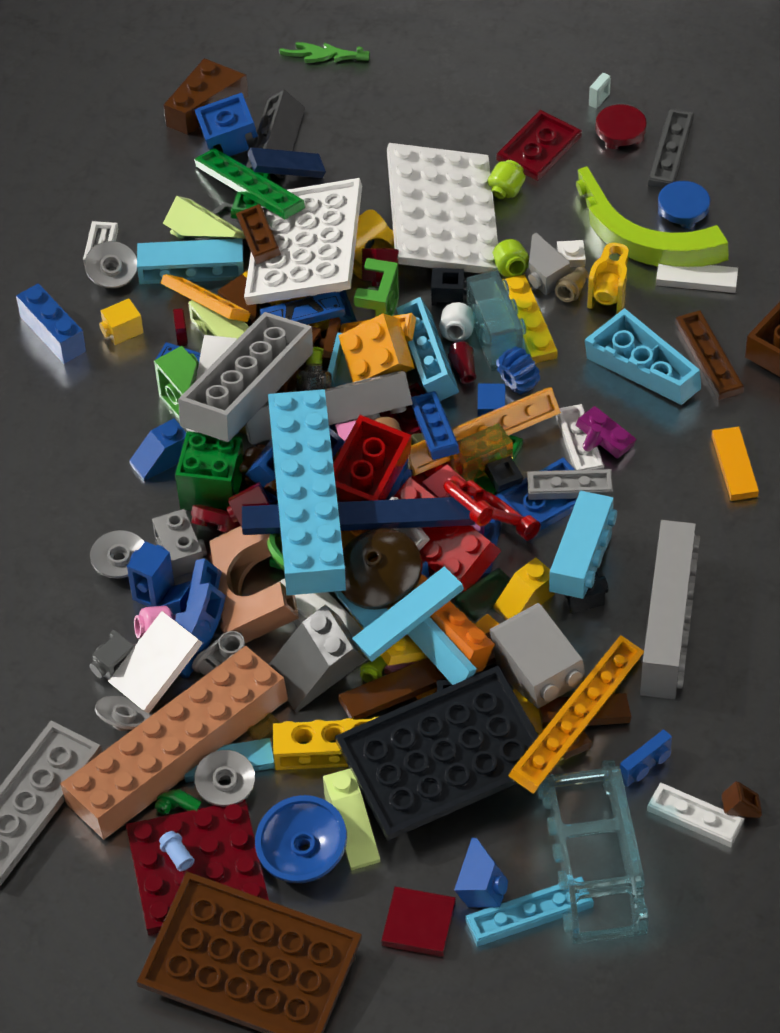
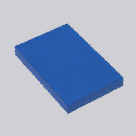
[495,457,577,531]

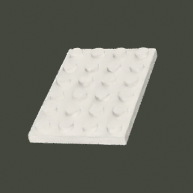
[387,143,499,275]
[244,178,362,305]

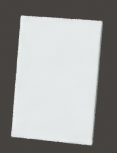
[108,611,203,714]

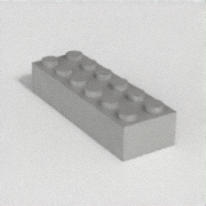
[178,312,313,442]
[640,520,700,700]

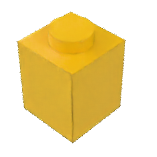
[99,298,144,345]

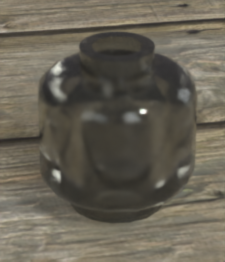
[296,363,332,392]

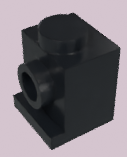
[431,268,469,306]
[564,571,609,614]

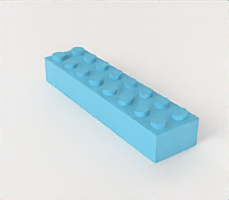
[268,389,346,596]

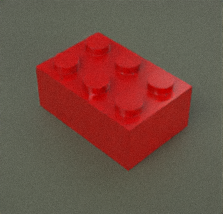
[333,415,411,502]

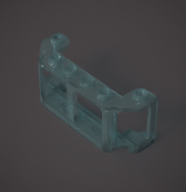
[537,759,648,944]

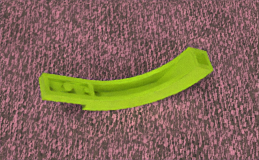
[576,166,729,267]

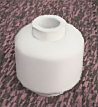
[439,302,475,342]

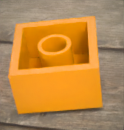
[338,314,415,382]

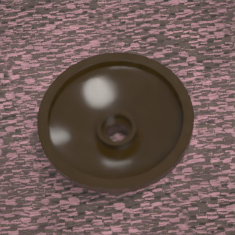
[341,528,422,610]

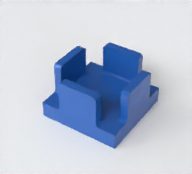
[194,93,258,157]

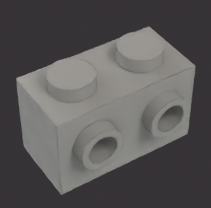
[152,509,207,578]

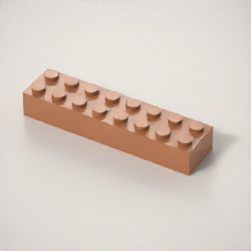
[60,646,288,840]

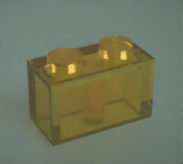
[450,423,513,482]

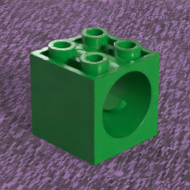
[175,431,244,511]

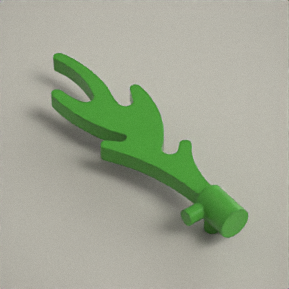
[279,42,370,63]

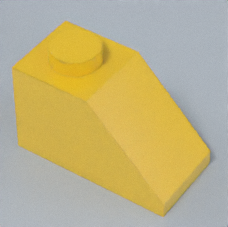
[493,557,555,620]

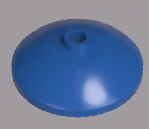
[255,795,347,883]

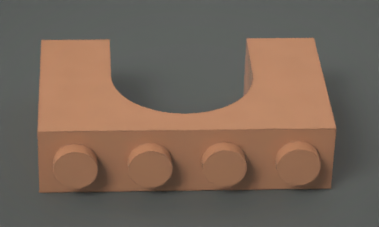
[209,526,299,643]

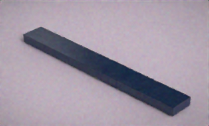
[242,496,475,535]

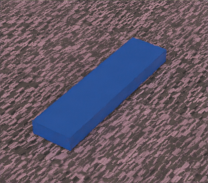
[411,391,460,460]

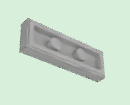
[527,469,613,500]

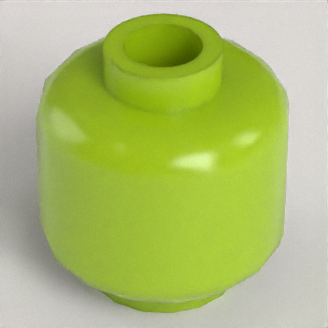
[487,160,526,200]
[492,239,529,278]

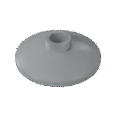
[85,241,137,288]
[90,530,144,578]
[95,696,153,731]
[194,750,255,807]

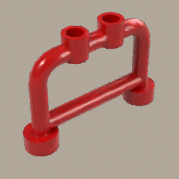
[443,475,541,541]

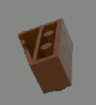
[164,58,248,135]

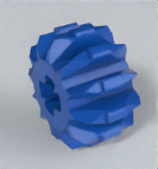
[496,346,540,395]

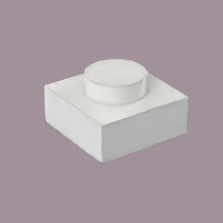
[557,240,586,267]

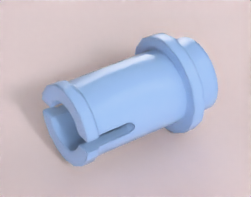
[159,831,195,872]

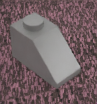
[528,233,570,295]

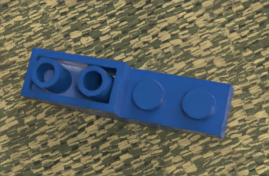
[175,558,226,678]

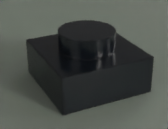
[484,456,524,492]

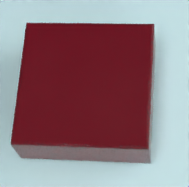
[173,308,188,346]

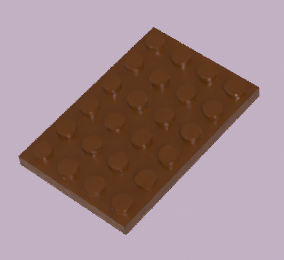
[137,872,362,1033]

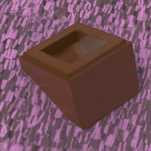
[722,781,762,818]

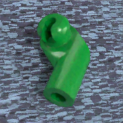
[155,789,202,815]

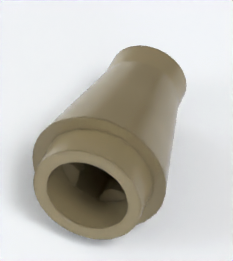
[555,267,589,302]

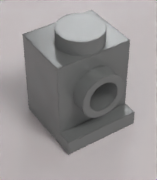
[90,630,134,680]

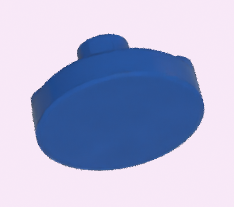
[658,181,710,229]

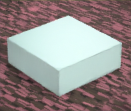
[589,73,611,109]

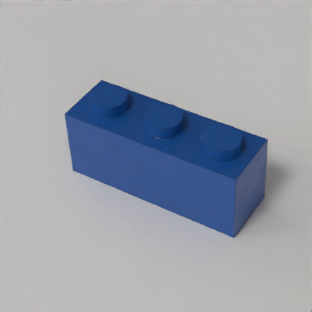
[16,283,86,364]

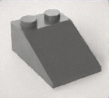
[269,604,367,712]

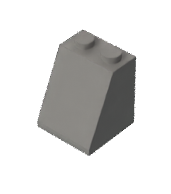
[490,603,586,709]

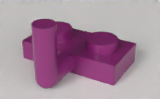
[576,406,637,459]

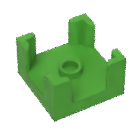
[354,258,399,317]

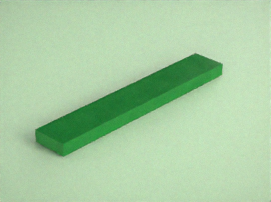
[194,148,305,220]

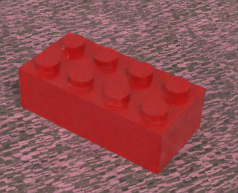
[394,477,502,595]

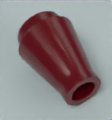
[448,341,477,384]

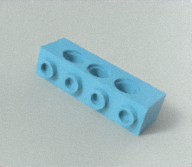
[396,297,459,401]

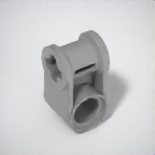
[192,631,245,676]

